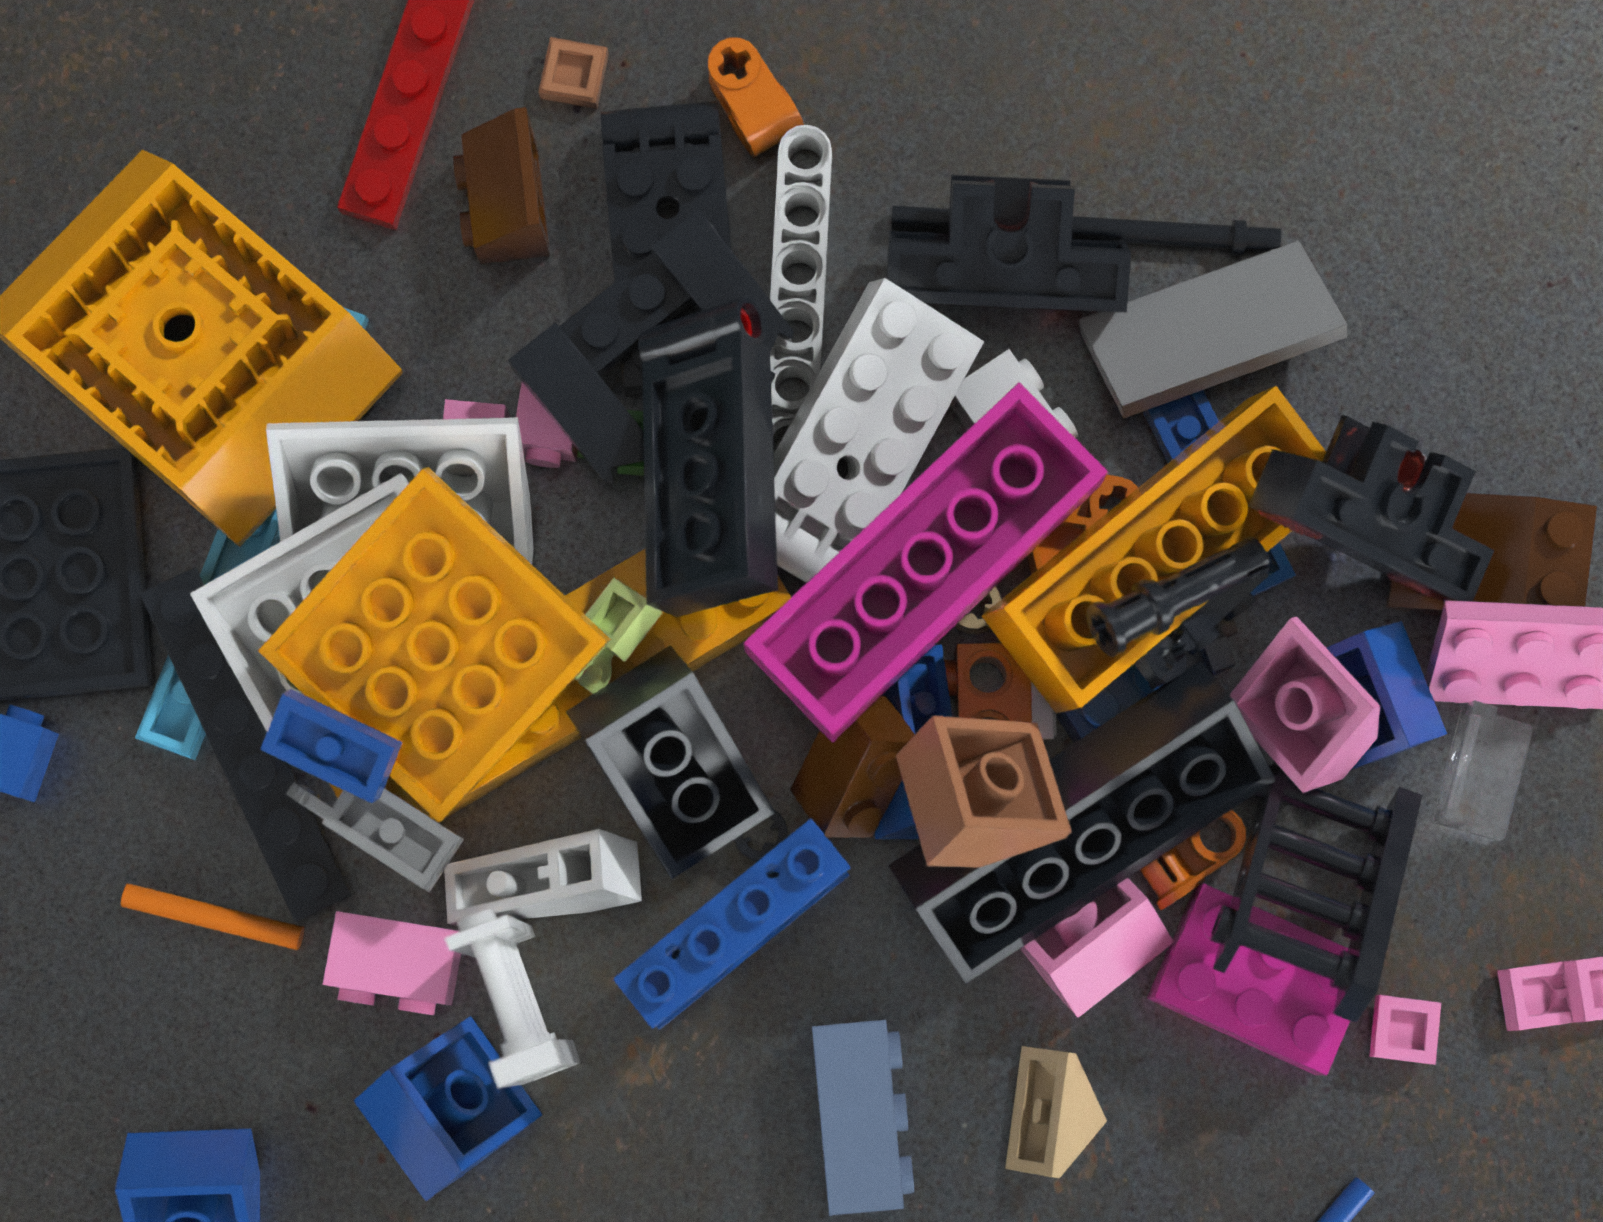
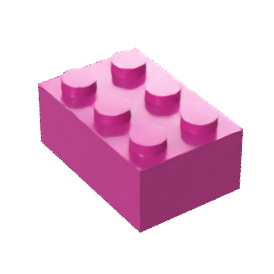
[1146,884,1350,1076]

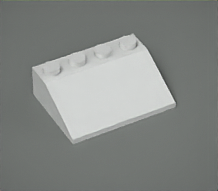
[266,418,534,564]
[190,474,409,731]

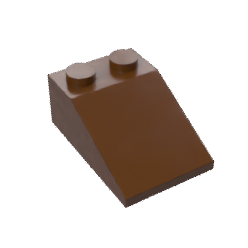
[1386,493,1597,616]

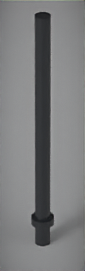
[891,205,1281,256]

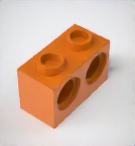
[944,643,1032,723]

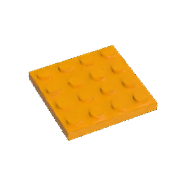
[258,467,611,823]

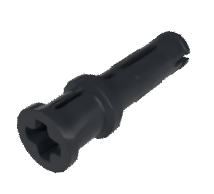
[1086,536,1269,657]

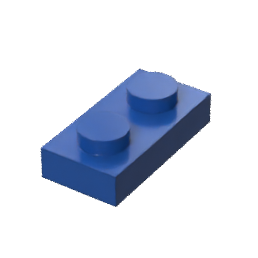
[260,689,403,803]

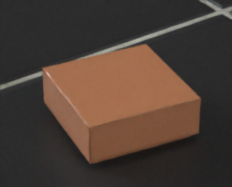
[539,37,609,109]

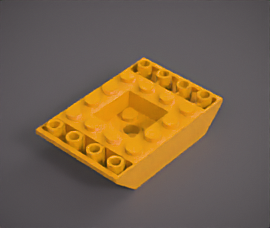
[0,149,403,547]

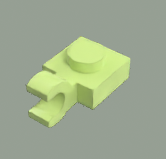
[575,578,663,694]

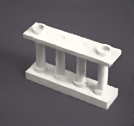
[445,908,581,1088]

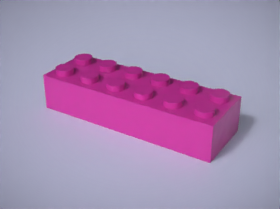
[744,382,1108,743]

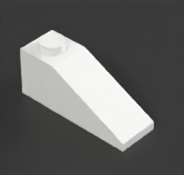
[444,829,642,926]

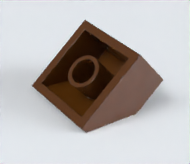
[453,107,550,264]

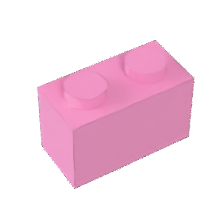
[323,911,461,1015]

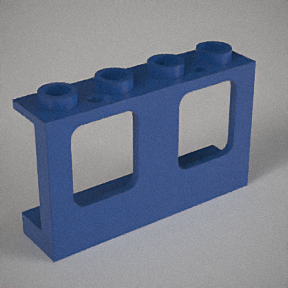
[613,819,851,1030]

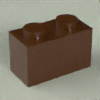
[790,696,915,838]

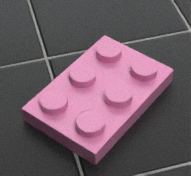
[1425,600,1603,709]

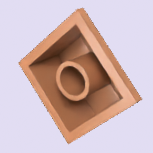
[896,716,1072,868]

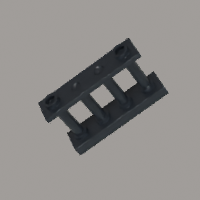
[1210,761,1422,1023]

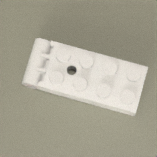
[773,278,984,583]

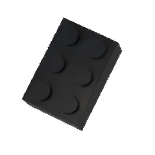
[566,645,775,879]

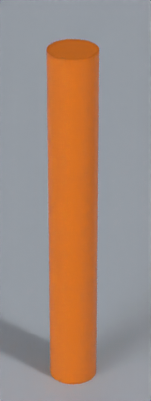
[121,883,304,951]

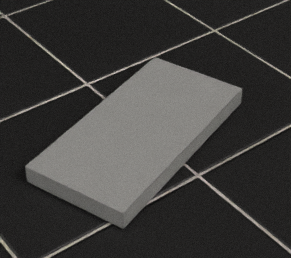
[1079,240,1347,419]

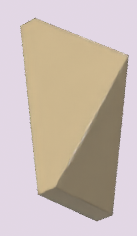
[1005,1046,1107,1178]

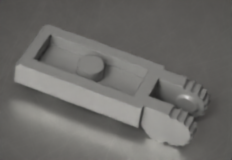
[286,782,464,892]

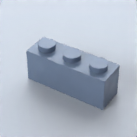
[812,1020,914,1216]

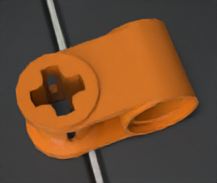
[708,37,804,158]
[1140,810,1246,911]

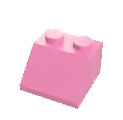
[1230,617,1380,793]
[1020,878,1174,1018]

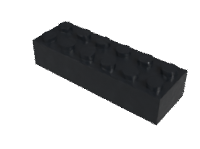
[888,661,1276,984]

